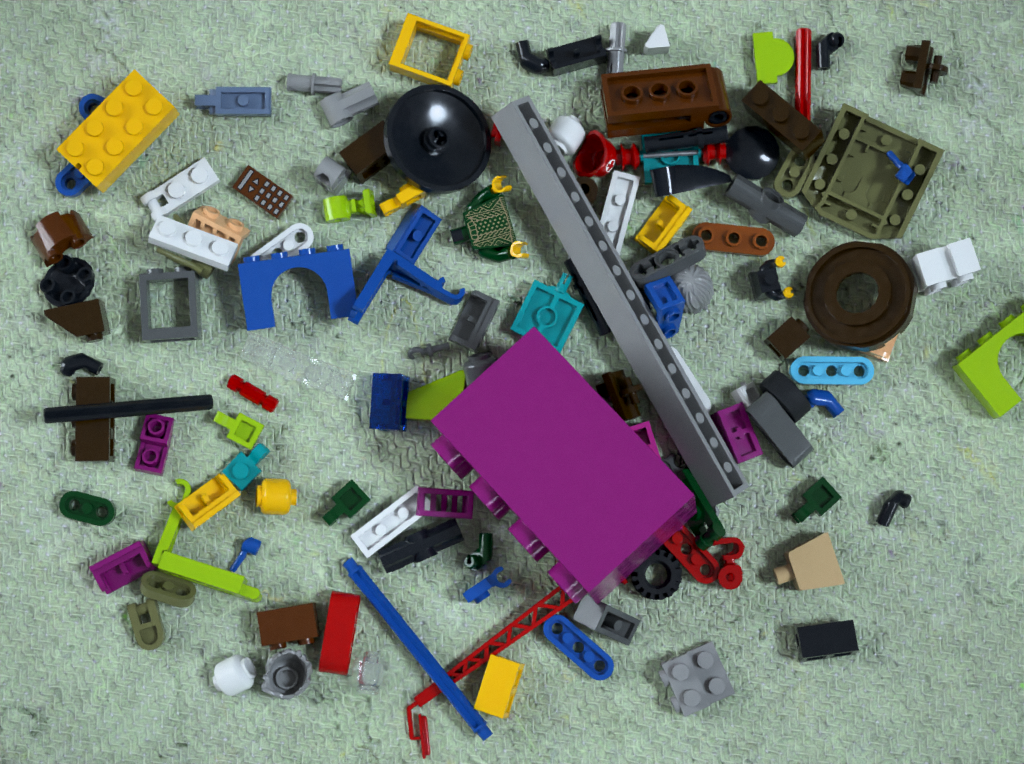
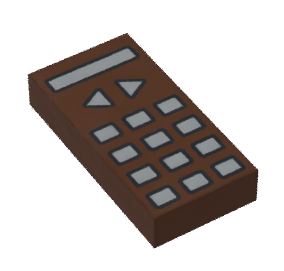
[232,165,294,219]

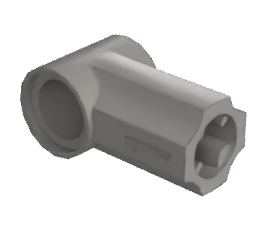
[320,82,379,128]

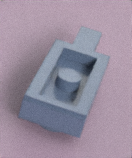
[195,87,272,117]

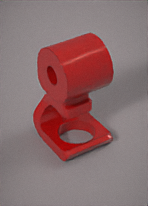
[712,537,745,590]

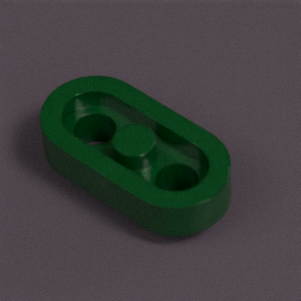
[59,491,116,526]

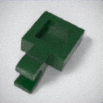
[791,477,842,524]
[322,479,371,527]

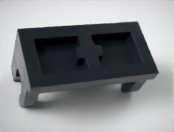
[546,34,607,77]
[795,620,859,662]

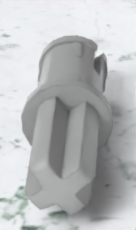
[606,22,627,74]
[287,73,342,95]

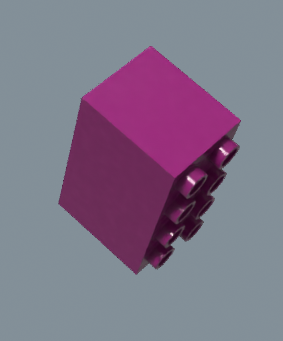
[431,327,697,605]

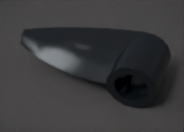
[650,165,732,197]

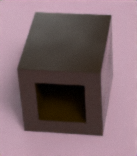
[764,316,810,362]

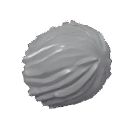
[671,264,714,315]
[261,648,313,700]

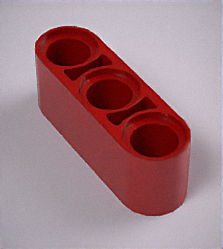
[319,591,361,676]

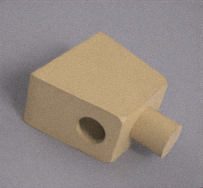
[773,532,845,591]

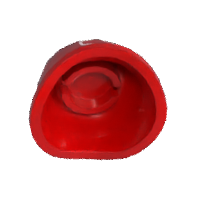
[573,130,616,177]

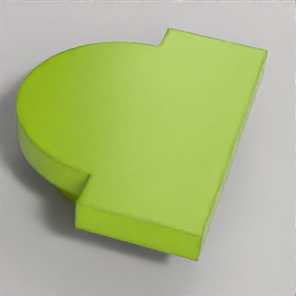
[752,32,794,85]

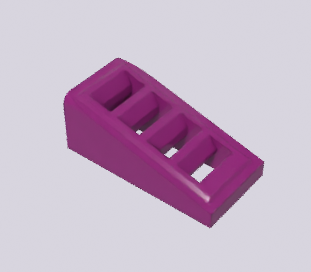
[416,487,474,519]

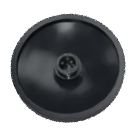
[383,84,491,194]

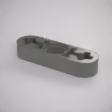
[629,235,707,288]

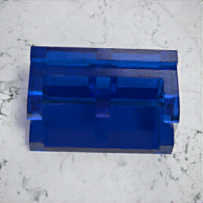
[369,373,410,432]

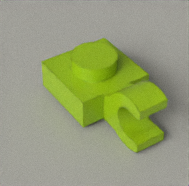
[213,411,265,450]

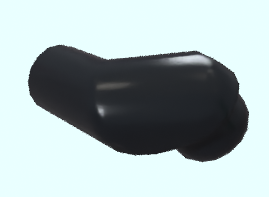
[816,32,845,71]
[515,40,550,75]
[60,353,103,377]
[876,490,911,527]

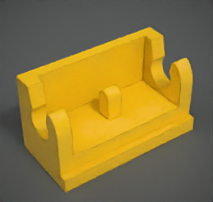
[634,195,693,254]
[174,473,241,531]
[473,654,525,719]

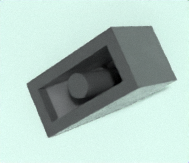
[572,594,640,646]

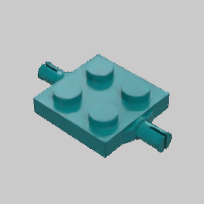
[510,272,585,353]

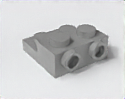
[658,641,735,717]

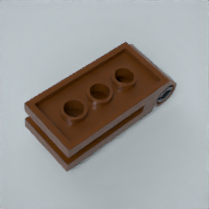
[600,63,732,138]

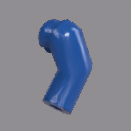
[805,389,844,418]

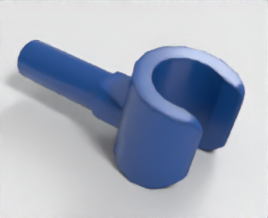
[886,150,915,185]
[229,537,261,572]

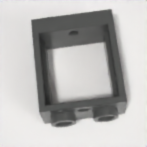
[139,266,202,343]

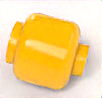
[255,478,297,515]

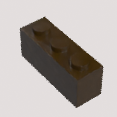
[741,80,825,161]
[71,377,115,462]

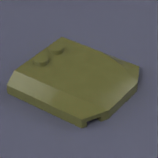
[800,103,945,239]

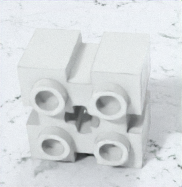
[906,238,981,296]

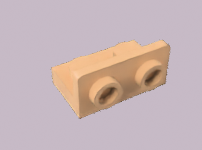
[188,206,250,264]

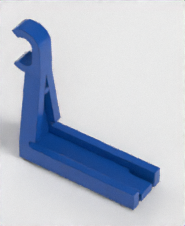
[348,249,465,325]

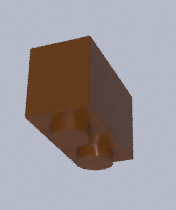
[257,602,321,650]

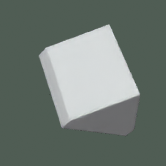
[643,24,670,55]
[731,381,761,409]

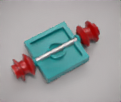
[615,129,726,185]

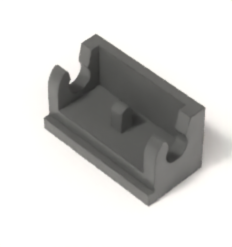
[448,290,500,353]

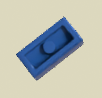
[385,203,442,264]

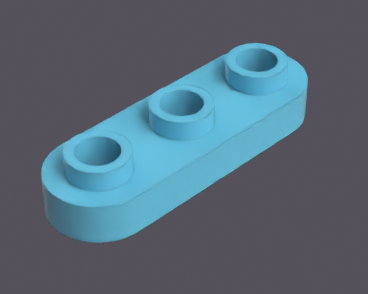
[789,356,874,385]

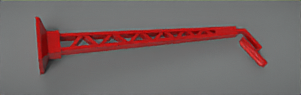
[407,579,628,759]

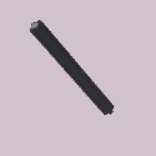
[43,394,213,424]

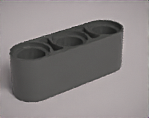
[745,391,814,468]

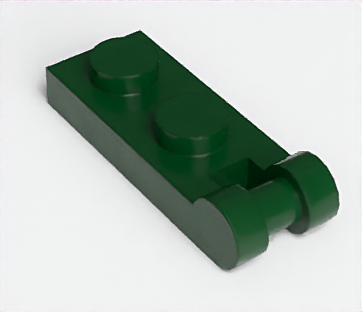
[676,468,726,551]

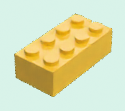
[56,69,180,193]

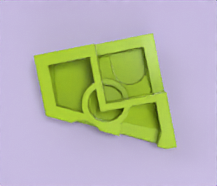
[406,370,465,421]

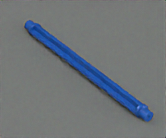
[343,557,493,741]

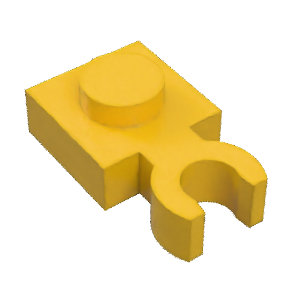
[379,183,427,217]

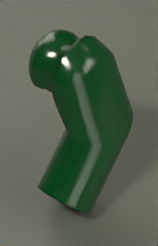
[464,533,493,571]

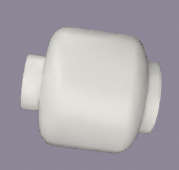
[548,115,585,157]
[213,654,257,696]

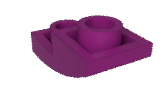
[134,414,174,477]

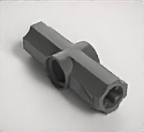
[724,174,808,237]

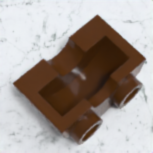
[30,210,94,267]

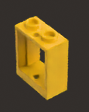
[389,13,473,88]

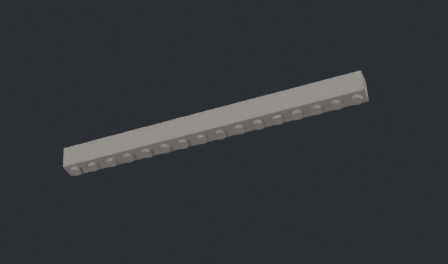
[491,95,749,507]

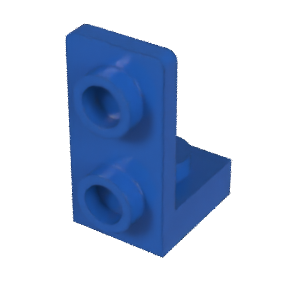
[644,276,685,339]

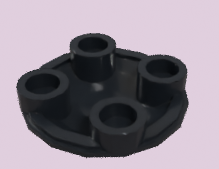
[725,126,780,181]
[40,255,95,307]

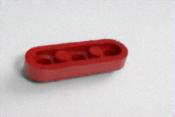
[662,525,720,584]

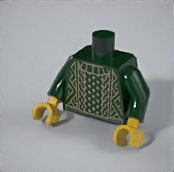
[450,175,529,263]

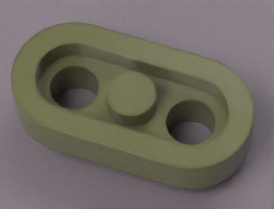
[773,150,815,199]
[140,571,196,608]

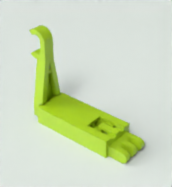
[151,479,262,603]

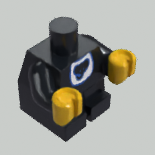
[748,256,794,301]

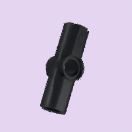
[377,518,464,573]

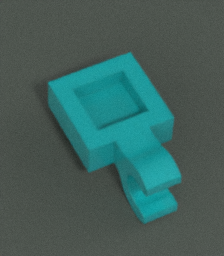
[222,443,270,491]

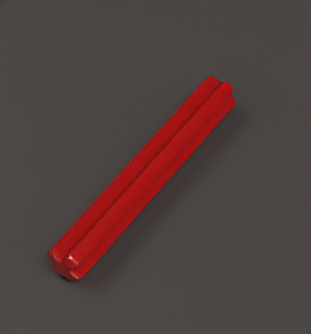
[795,28,811,121]

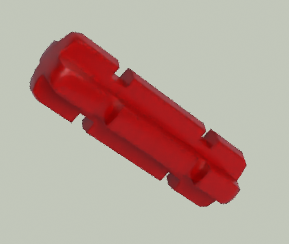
[227,375,279,412]

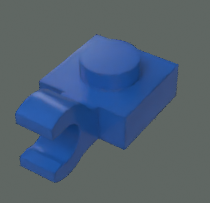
[462,566,512,604]

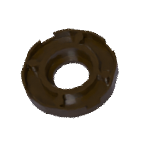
[803,241,917,352]

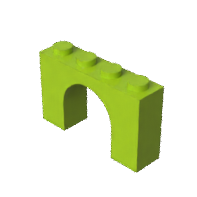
[952,303,1024,419]

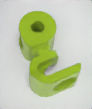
[323,189,377,223]

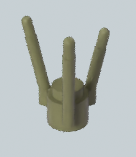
[156,214,215,279]

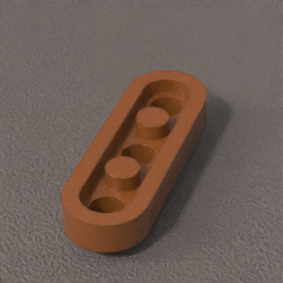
[691,222,775,257]

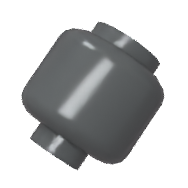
[463,352,498,387]

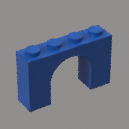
[238,244,356,331]

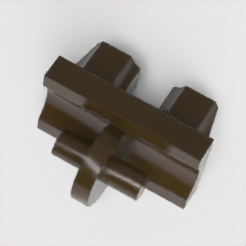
[900,40,948,96]
[595,370,643,421]

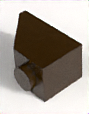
[44,299,111,343]

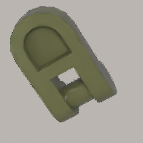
[127,598,166,650]

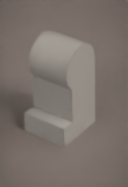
[314,156,352,196]

